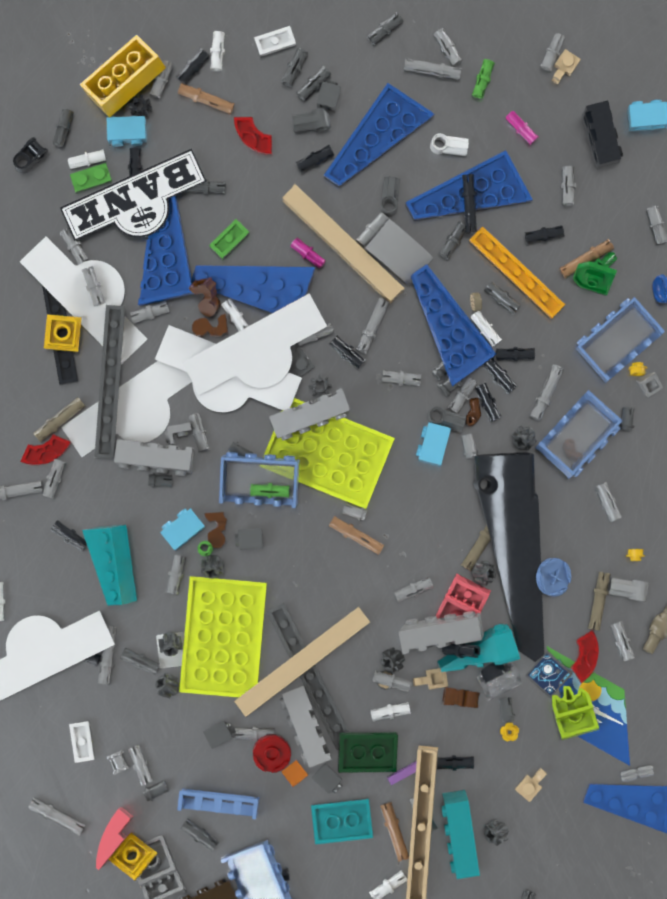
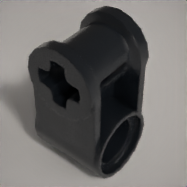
[13,137,48,174]

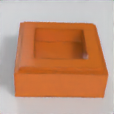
[281,760,308,787]

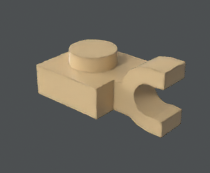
[552,49,581,84]
[413,668,448,690]
[515,768,547,802]

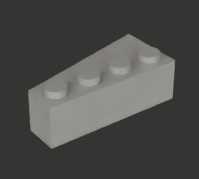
[269,388,350,441]
[114,439,195,477]
[399,611,484,654]
[280,686,332,768]

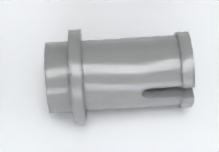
[461,434,479,459]
[342,502,368,522]

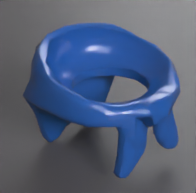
[653,274,667,304]

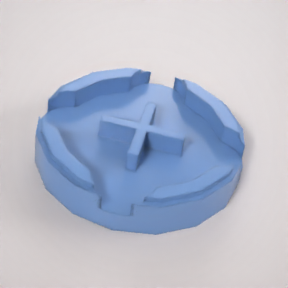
[536,558,571,597]

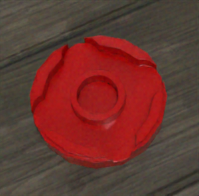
[253,734,291,773]

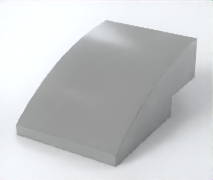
[365,219,433,287]
[128,835,187,899]

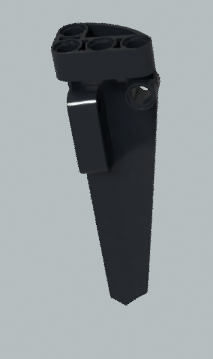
[473,452,544,662]

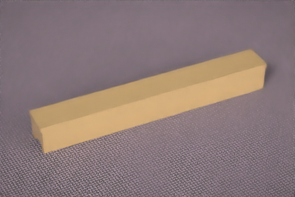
[282,184,405,304]
[234,607,370,717]
[406,745,438,899]

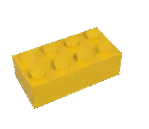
[80,35,166,117]

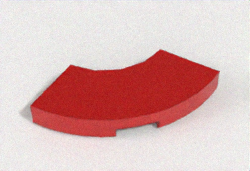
[234,117,272,155]
[20,434,71,465]
[570,630,599,683]

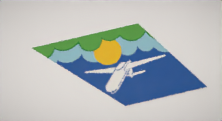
[547,646,630,766]

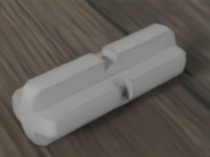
[621,765,654,782]

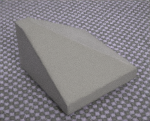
[635,372,664,398]

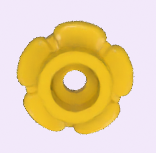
[628,362,647,376]
[626,549,645,561]
[500,722,519,742]

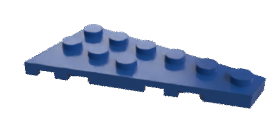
[324,83,435,187]
[405,150,533,220]
[138,196,194,306]
[411,264,496,387]
[192,265,316,313]
[583,784,667,833]

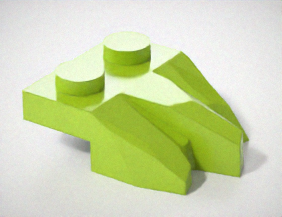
[552,686,599,740]

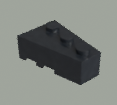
[582,100,623,169]

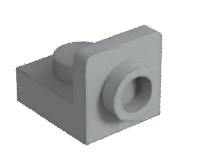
[165,422,192,446]

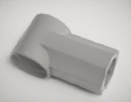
[609,578,649,602]

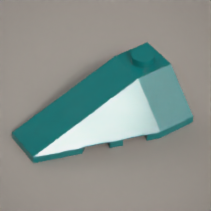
[437,624,520,672]

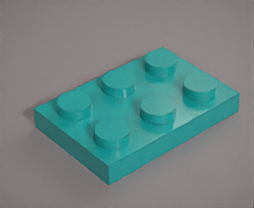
[311,799,373,845]

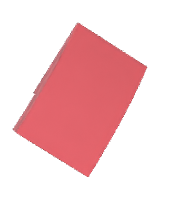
[435,573,491,619]
[96,807,134,870]

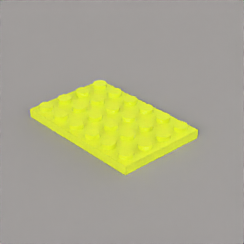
[259,398,395,509]
[179,576,267,697]

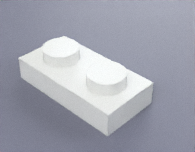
[254,26,296,57]
[69,721,95,763]

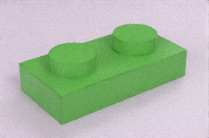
[70,163,112,193]
[209,219,250,260]

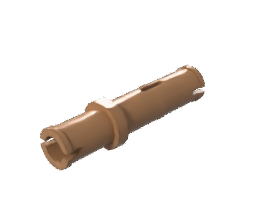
[178,83,235,115]
[559,239,614,279]
[329,516,384,555]
[380,802,409,862]

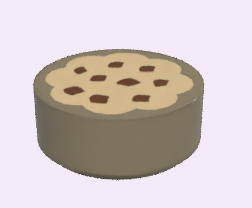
[470,292,482,312]

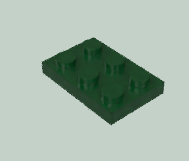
[338,732,398,773]

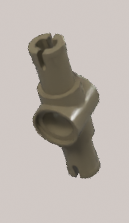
[643,606,667,654]

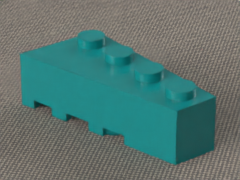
[82,524,137,606]
[441,790,480,879]

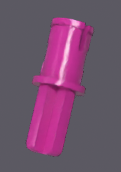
[506,111,539,145]
[290,237,326,268]

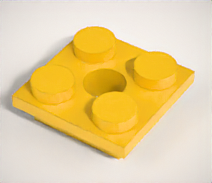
[44,315,82,352]
[108,833,158,881]

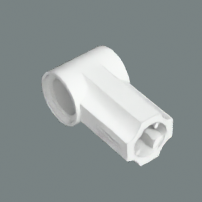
[430,133,469,156]

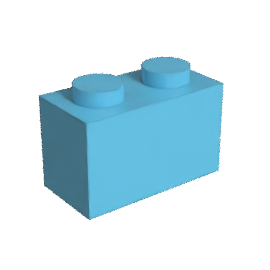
[627,100,667,131]
[107,116,147,147]
[416,422,451,467]
[160,508,206,551]

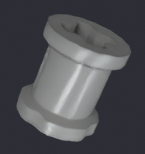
[107,750,129,775]

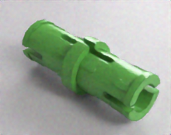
[472,59,495,99]
[250,483,290,498]
[197,541,213,556]

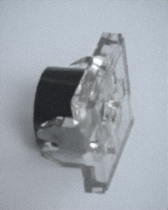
[477,662,522,701]

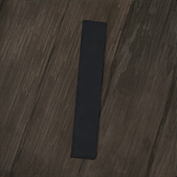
[42,285,79,385]

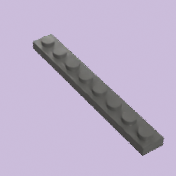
[94,305,125,459]
[266,603,350,750]

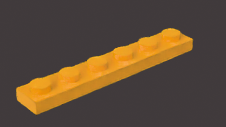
[469,226,565,319]

